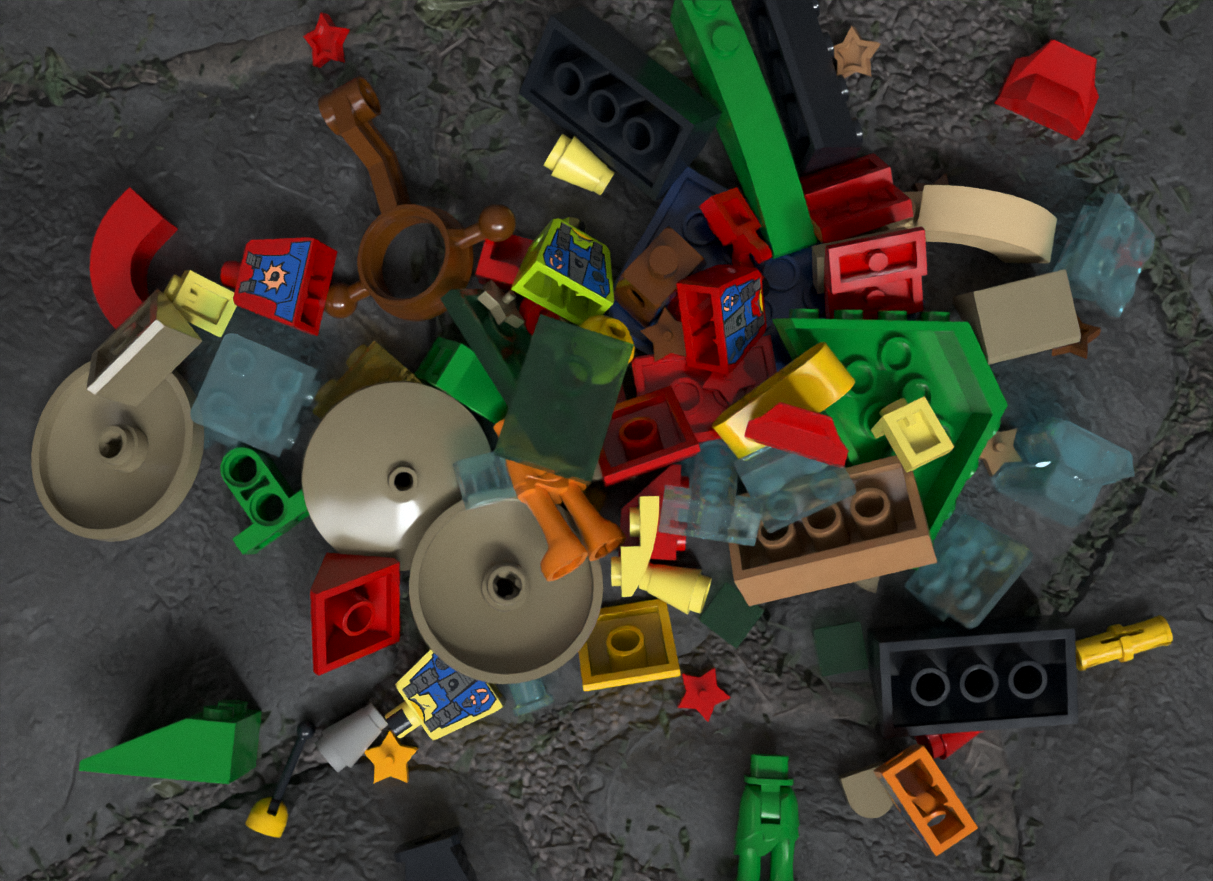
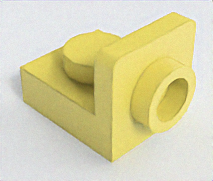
[164,270,237,338]
[871,396,954,473]

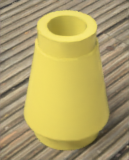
[543,134,615,196]
[639,562,712,615]

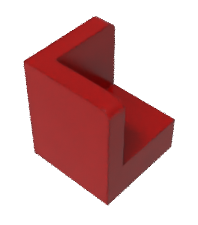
[475,235,534,294]

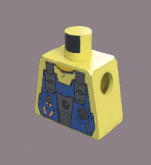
[385,650,507,740]

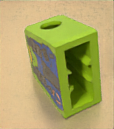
[511,217,614,326]

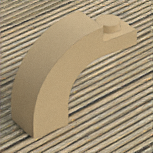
[886,185,1057,263]

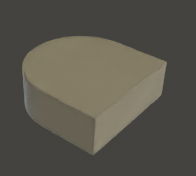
[838,761,893,818]

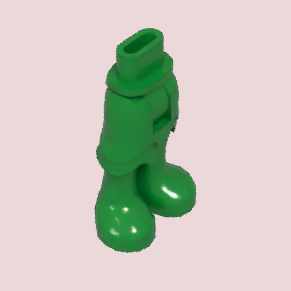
[733,753,800,881]

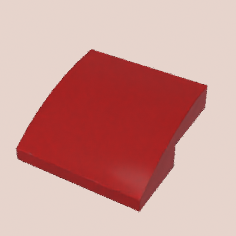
[799,153,913,244]
[824,226,927,320]

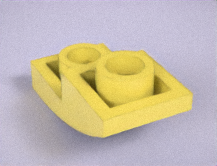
[611,496,659,597]

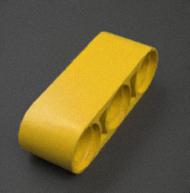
[712,342,855,464]

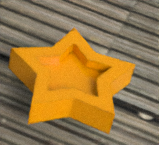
[364,729,419,784]

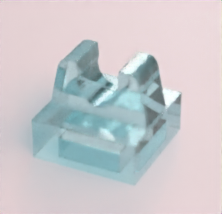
[452,450,516,511]

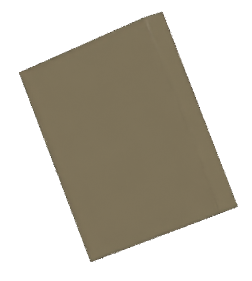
[953,269,1081,365]
[87,288,202,407]

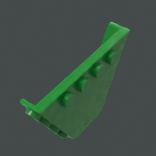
[772,309,1008,571]

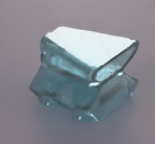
[995,417,1135,527]

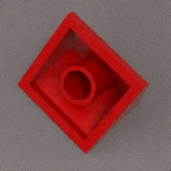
[581,385,701,487]
[310,552,400,676]

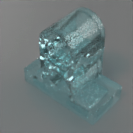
[658,439,763,546]

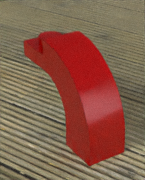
[90,187,178,329]

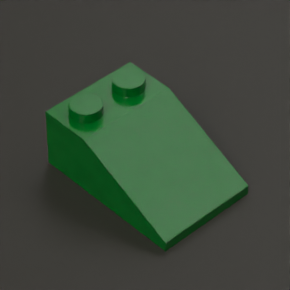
[79,700,262,784]

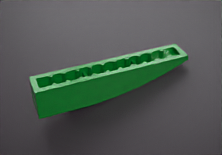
[670,0,817,259]

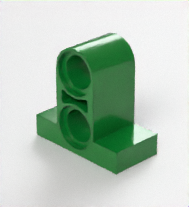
[414,337,524,425]
[220,447,310,555]

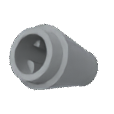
[315,703,388,772]

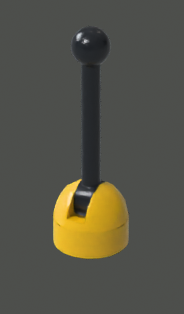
[245,720,315,838]

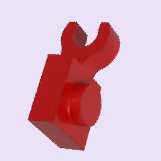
[699,187,772,268]

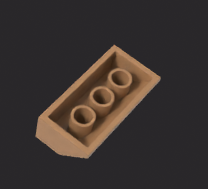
[722,455,937,606]

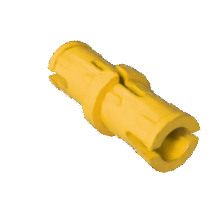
[1075,615,1173,671]

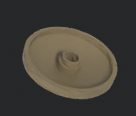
[31,361,204,542]
[301,381,494,571]
[409,489,603,684]

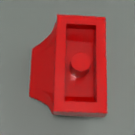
[994,39,1099,141]
[744,402,849,468]

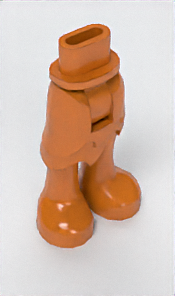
[493,411,626,582]

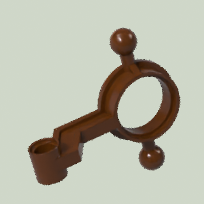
[318,76,516,321]

